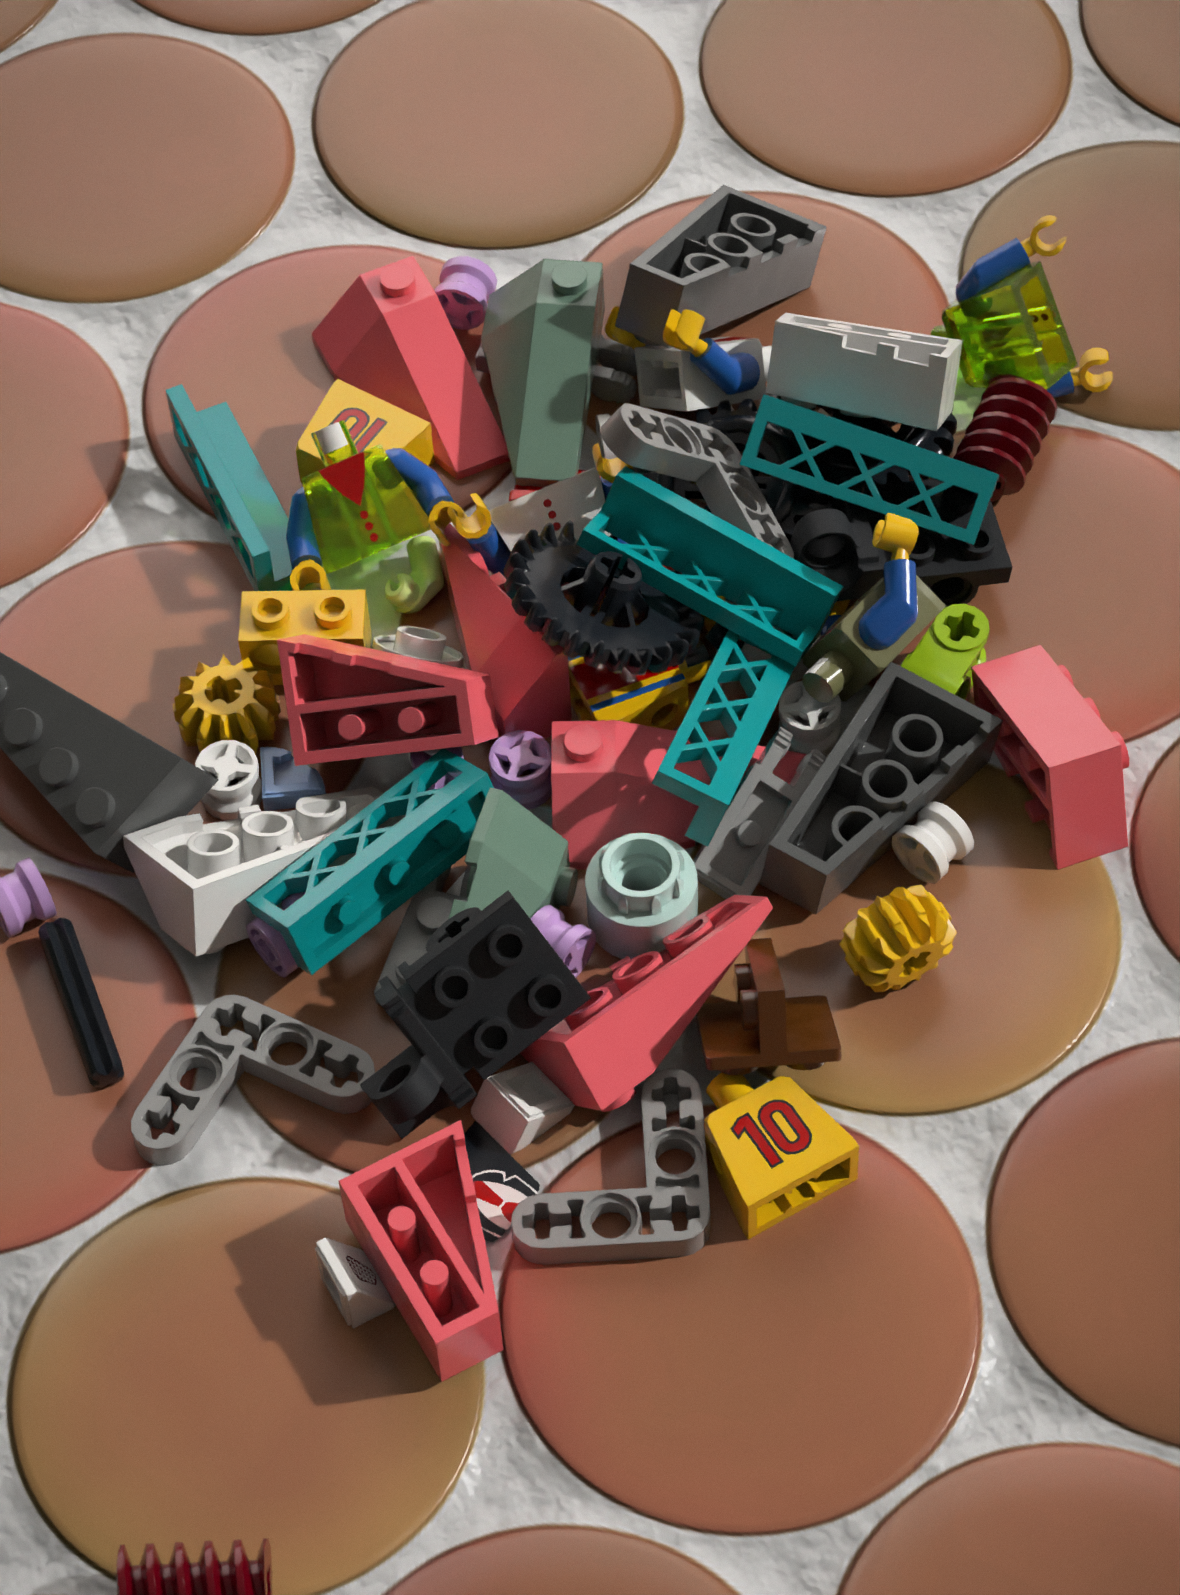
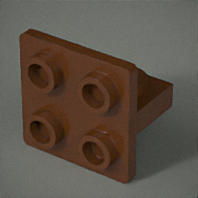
[696,938,842,1075]

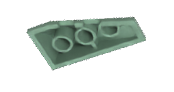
[481,259,605,487]
[448,787,578,919]

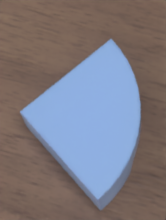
[260,747,326,811]

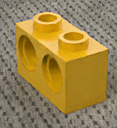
[238,589,372,685]

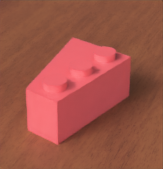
[277,634,498,766]
[971,645,1129,870]
[339,1120,503,1382]

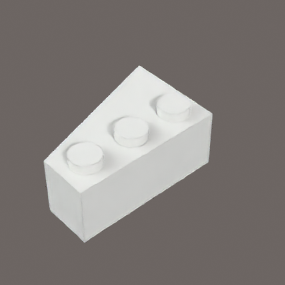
[766,313,963,431]

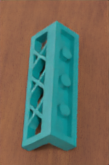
[165,384,311,591]
[740,394,999,545]
[577,466,844,667]
[652,630,795,847]
[246,748,494,975]

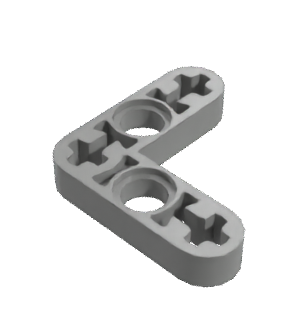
[600,403,794,559]
[131,994,375,1166]
[511,1068,711,1265]

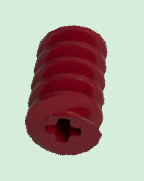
[953,374,1057,502]
[117,1538,272,1595]

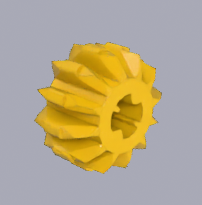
[173,654,281,755]
[839,885,957,992]

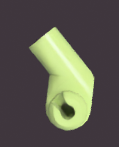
[384,536,444,614]

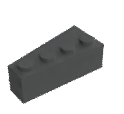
[615,185,827,348]
[0,652,218,873]
[760,662,1003,915]

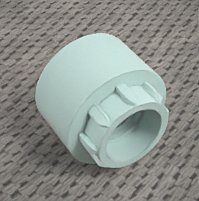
[585,833,698,959]

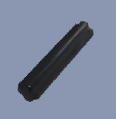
[38,918,125,1088]

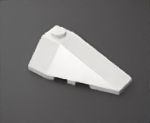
[123,787,405,957]

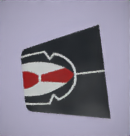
[464,1121,540,1242]

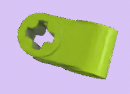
[901,604,990,700]

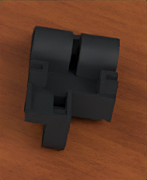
[790,475,1012,607]
[360,890,591,1139]

